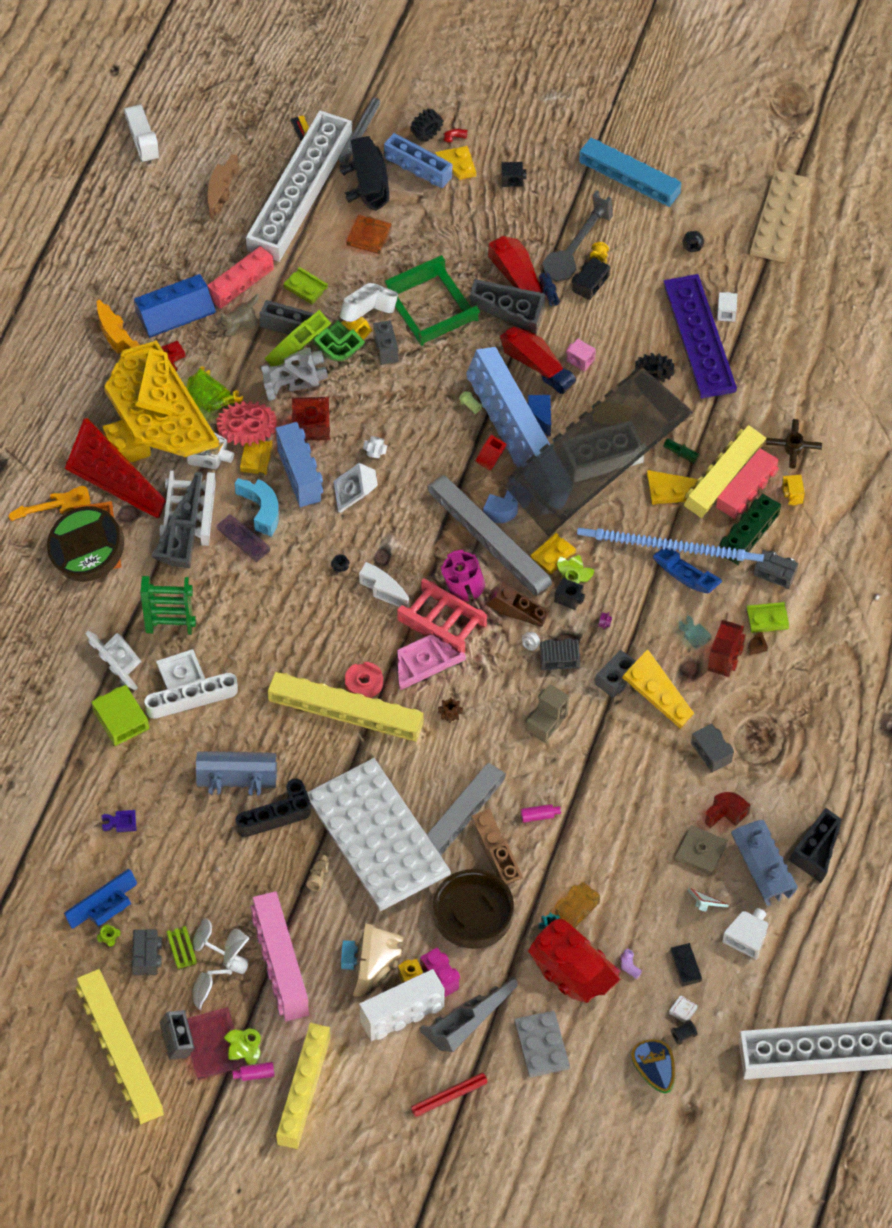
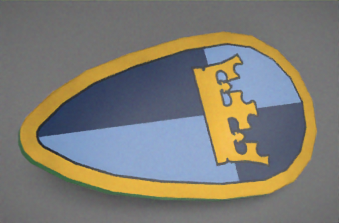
[631,1039,675,1094]

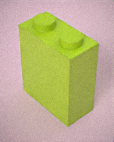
[91,685,149,746]

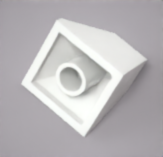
[334,463,378,513]

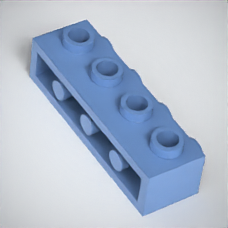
[384,133,452,188]

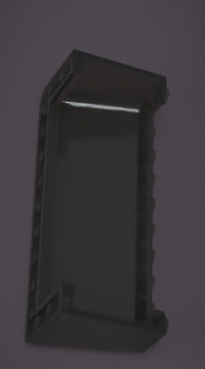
[505,368,693,537]

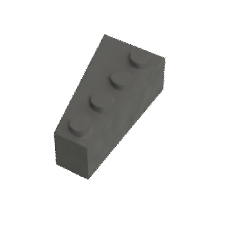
[470,279,545,335]

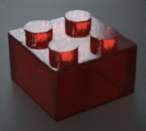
[292,397,330,441]
[708,620,746,677]

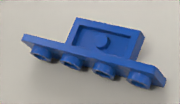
[64,869,137,929]

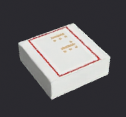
[669,995,698,1023]

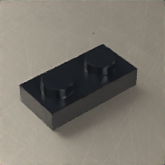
[670,943,702,987]

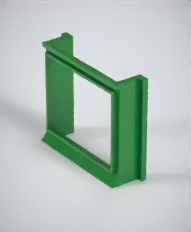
[385,255,480,346]

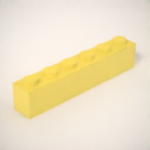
[684,425,766,519]
[276,1023,331,1149]

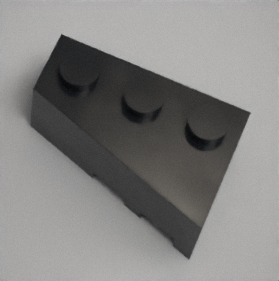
[788,808,842,883]

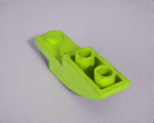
[264,310,331,367]

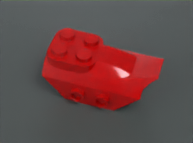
[528,919,621,1003]

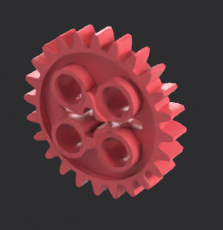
[216,400,277,446]

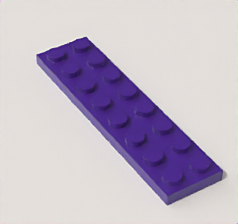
[663,274,737,399]

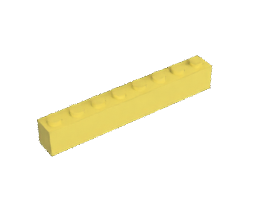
[268,672,424,742]
[75,969,164,1125]

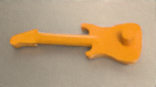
[8,486,91,521]

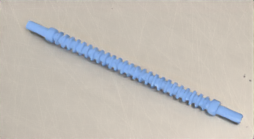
[577,528,764,562]

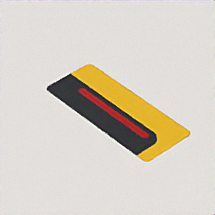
[291,115,309,142]

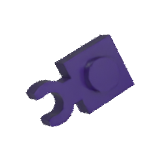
[102,810,137,832]

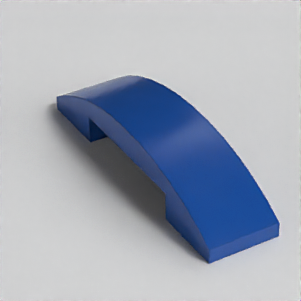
[653,548,722,593]

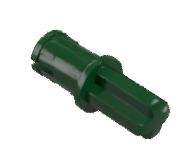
[663,438,700,464]

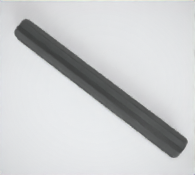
[339,97,380,164]

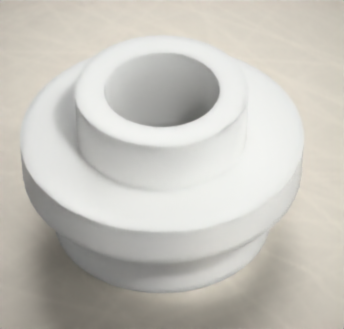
[522,632,540,651]

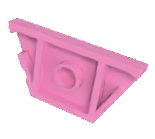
[398,634,466,690]

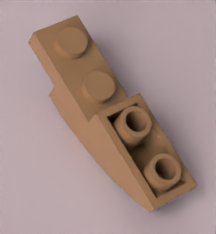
[207,154,240,220]
[471,809,523,885]

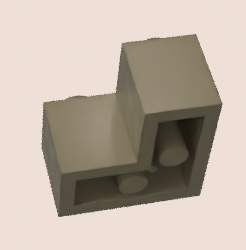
[526,684,569,743]

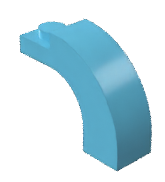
[235,478,279,537]

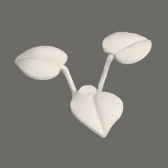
[192,918,250,1010]

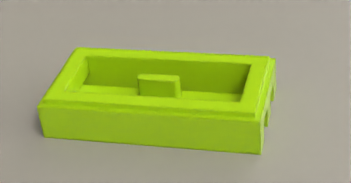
[166,926,197,969]

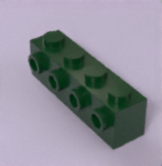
[719,493,781,566]

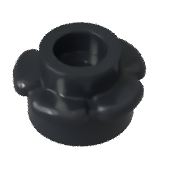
[331,554,350,572]

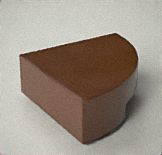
[748,632,768,655]

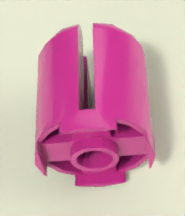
[441,550,485,602]

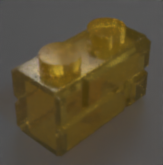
[555,882,600,928]

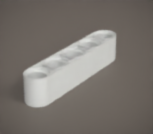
[144,673,238,719]

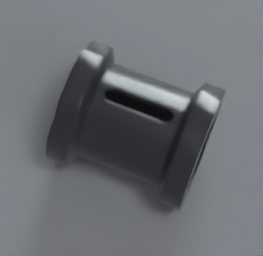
[671,1019,698,1045]

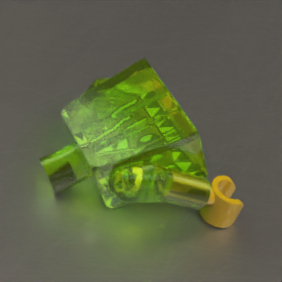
[186,366,243,413]

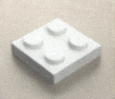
[156,649,205,689]

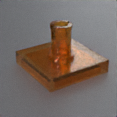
[346,214,392,254]

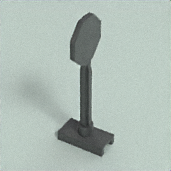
[543,190,613,282]

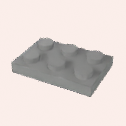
[514,1010,570,1078]

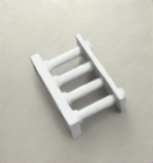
[160,471,216,546]

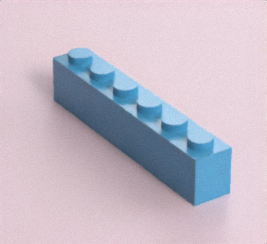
[579,138,681,207]

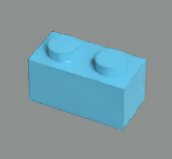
[341,941,358,970]

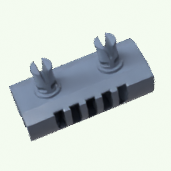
[196,751,277,796]
[731,820,798,906]

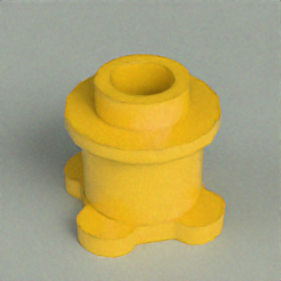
[589,241,609,264]

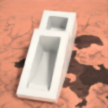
[359,562,409,608]

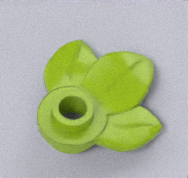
[557,555,594,584]
[224,1029,261,1065]

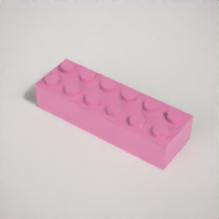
[250,891,309,1022]

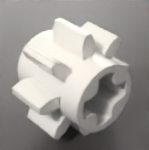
[363,436,387,458]

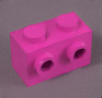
[420,947,460,998]

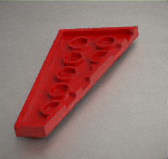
[64,418,166,518]

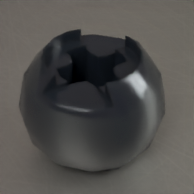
[682,231,705,252]

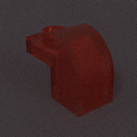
[705,792,751,828]

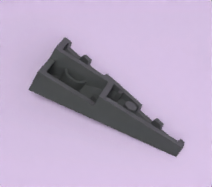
[152,472,203,568]
[419,978,518,1052]

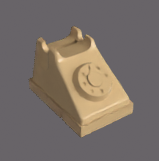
[352,923,403,997]

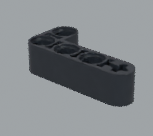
[235,778,311,837]

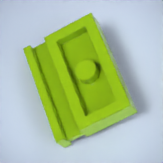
[283,267,328,305]
[746,602,789,633]

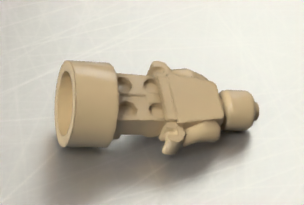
[306,855,329,891]

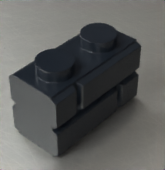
[572,257,610,300]

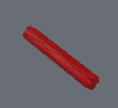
[411,1073,488,1117]

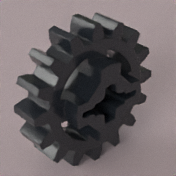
[634,353,674,384]

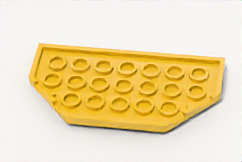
[104,340,219,457]

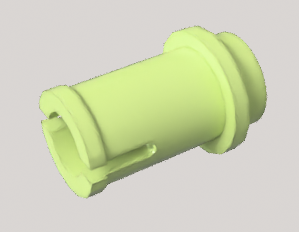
[459,391,482,414]

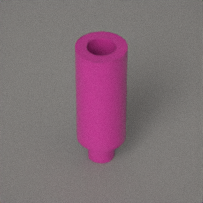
[521,804,561,823]
[233,1062,275,1081]

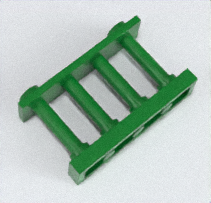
[140,576,196,635]

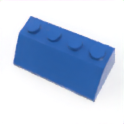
[134,274,216,338]

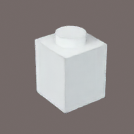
[717,292,737,322]

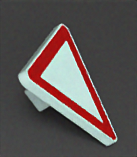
[687,887,729,912]

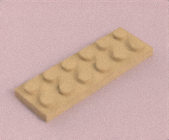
[750,170,809,263]

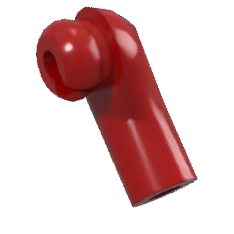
[443,128,468,143]

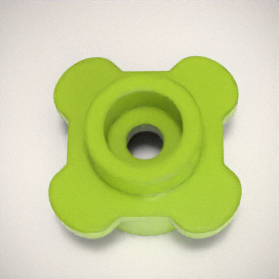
[97,925,121,947]

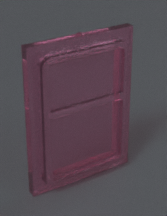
[187,1007,246,1080]

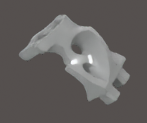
[261,348,328,401]

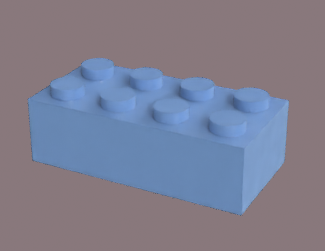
[276,422,323,507]

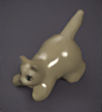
[218,294,259,337]

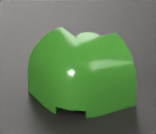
[313,320,365,362]

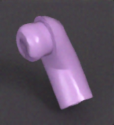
[620,949,642,979]

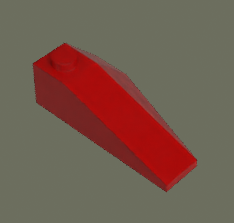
[488,236,542,293]
[500,327,563,378]

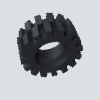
[410,108,444,142]

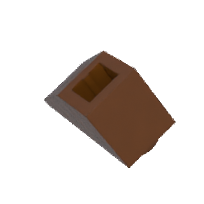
[486,582,549,627]

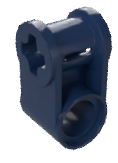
[541,368,576,394]

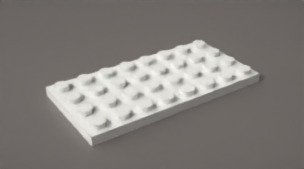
[307,758,451,912]

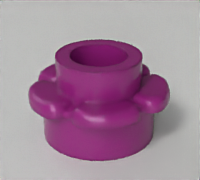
[598,612,612,630]

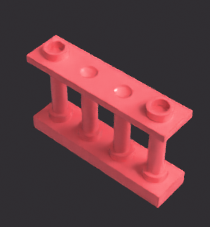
[397,578,487,653]

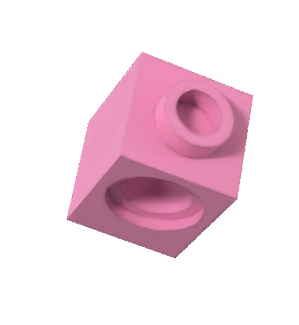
[566,339,596,372]

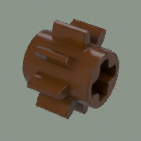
[438,697,463,723]

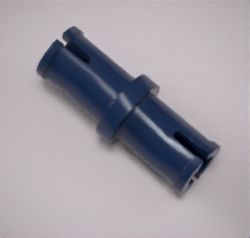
[539,272,560,306]

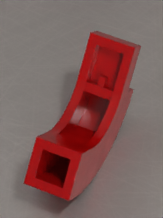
[475,435,507,472]

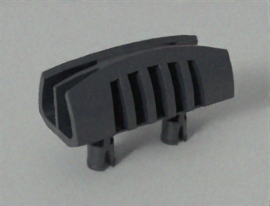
[339,136,389,211]

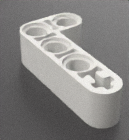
[124,104,159,162]
[340,283,398,321]

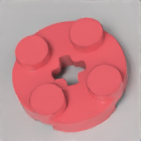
[345,662,383,698]

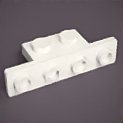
[85,631,142,690]

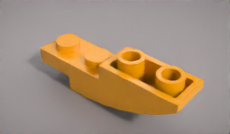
[96,299,140,354]

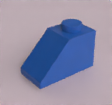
[527,395,551,436]

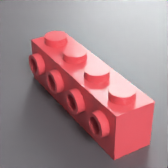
[207,246,274,309]
[716,448,779,519]

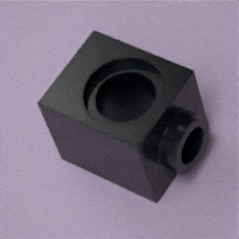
[501,162,527,187]
[554,578,585,610]

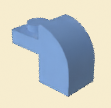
[483,484,519,523]

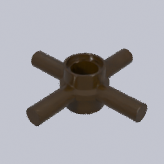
[766,419,822,469]

